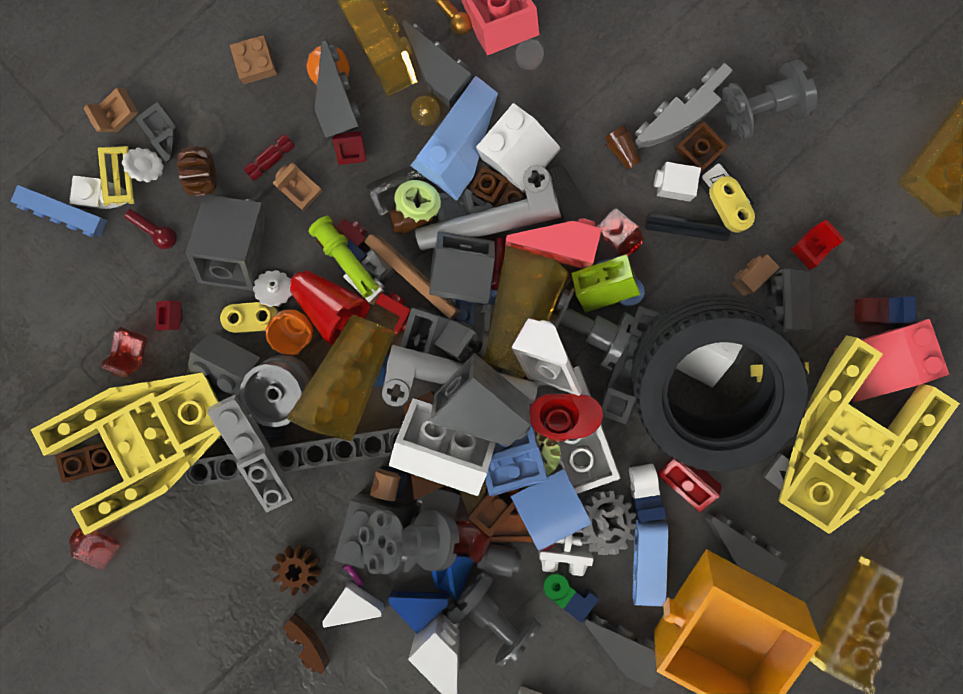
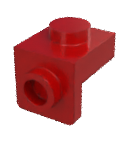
[790,219,845,270]
[375,292,411,336]

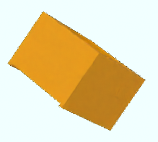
[654,549,821,694]

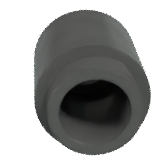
[477,543,521,578]

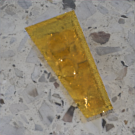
[897,97,963,218]
[810,556,904,694]

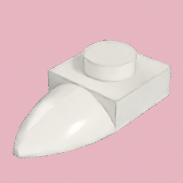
[69,176,128,209]

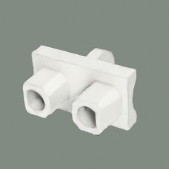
[539,534,593,576]

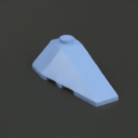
[410,76,498,200]

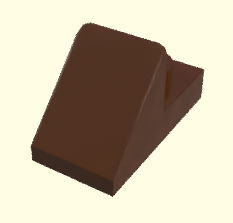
[467,487,526,537]

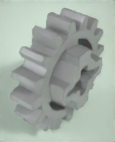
[576,491,637,555]

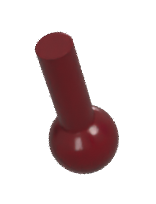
[124,208,176,249]
[490,237,508,291]

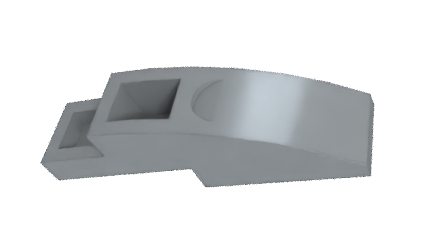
[634,63,733,149]
[207,394,293,513]

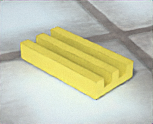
[98,146,135,206]

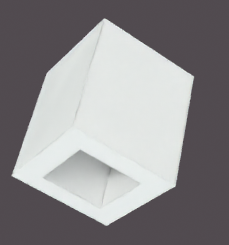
[654,162,701,202]

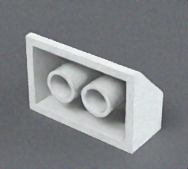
[389,398,496,496]
[408,612,460,694]

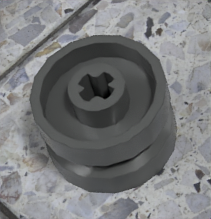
[240,354,315,427]

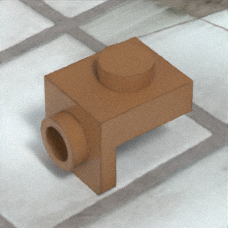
[84,88,139,132]
[273,162,323,212]

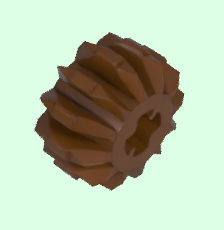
[177,146,217,196]
[271,544,322,596]

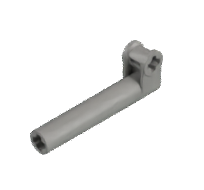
[415,165,561,250]
[382,345,538,406]

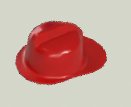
[530,394,603,442]

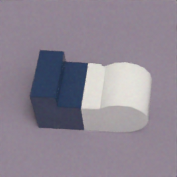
[629,464,666,522]

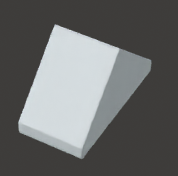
[323,581,385,628]

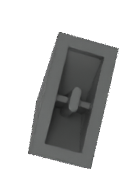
[434,320,482,363]

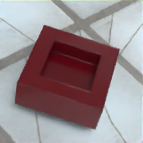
[332,131,367,165]
[337,218,367,250]
[156,300,183,331]

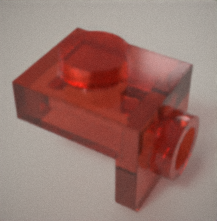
[596,208,644,256]
[101,327,147,377]
[453,521,491,563]
[69,528,120,571]

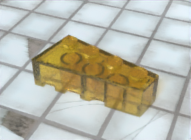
[337,0,417,97]
[484,246,569,379]
[286,315,395,442]

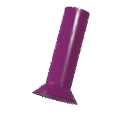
[342,564,364,587]

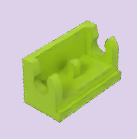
[571,254,641,313]

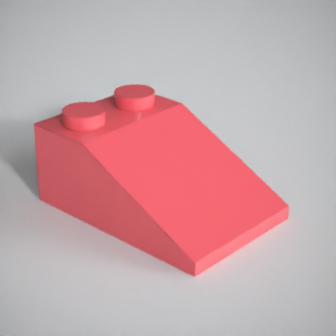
[461,0,540,56]
[504,219,602,269]
[834,319,950,402]

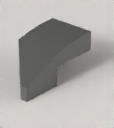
[134,102,177,162]
[437,188,493,222]
[361,249,395,282]

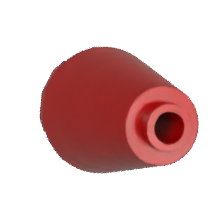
[290,270,370,347]

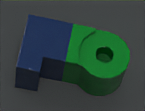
[543,570,599,623]

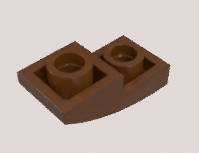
[469,166,527,207]
[55,443,118,483]
[282,612,330,675]

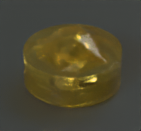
[411,96,440,126]

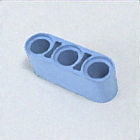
[632,520,668,606]

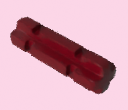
[244,134,295,180]

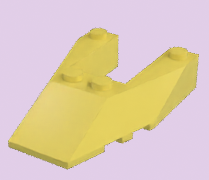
[778,335,960,534]
[31,373,221,535]

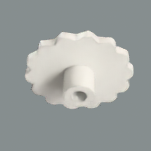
[122,147,164,182]
[253,270,292,307]

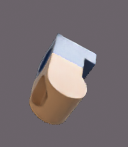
[370,466,408,501]

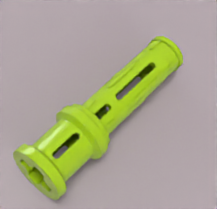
[308,216,379,298]

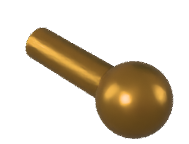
[434,0,472,35]

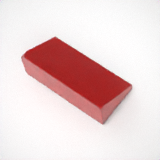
[657,457,722,512]

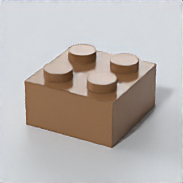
[230,35,278,84]
[731,254,780,296]

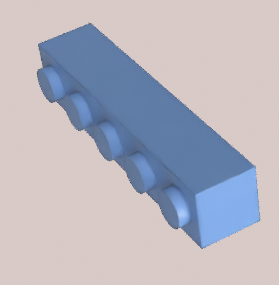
[11,185,107,237]

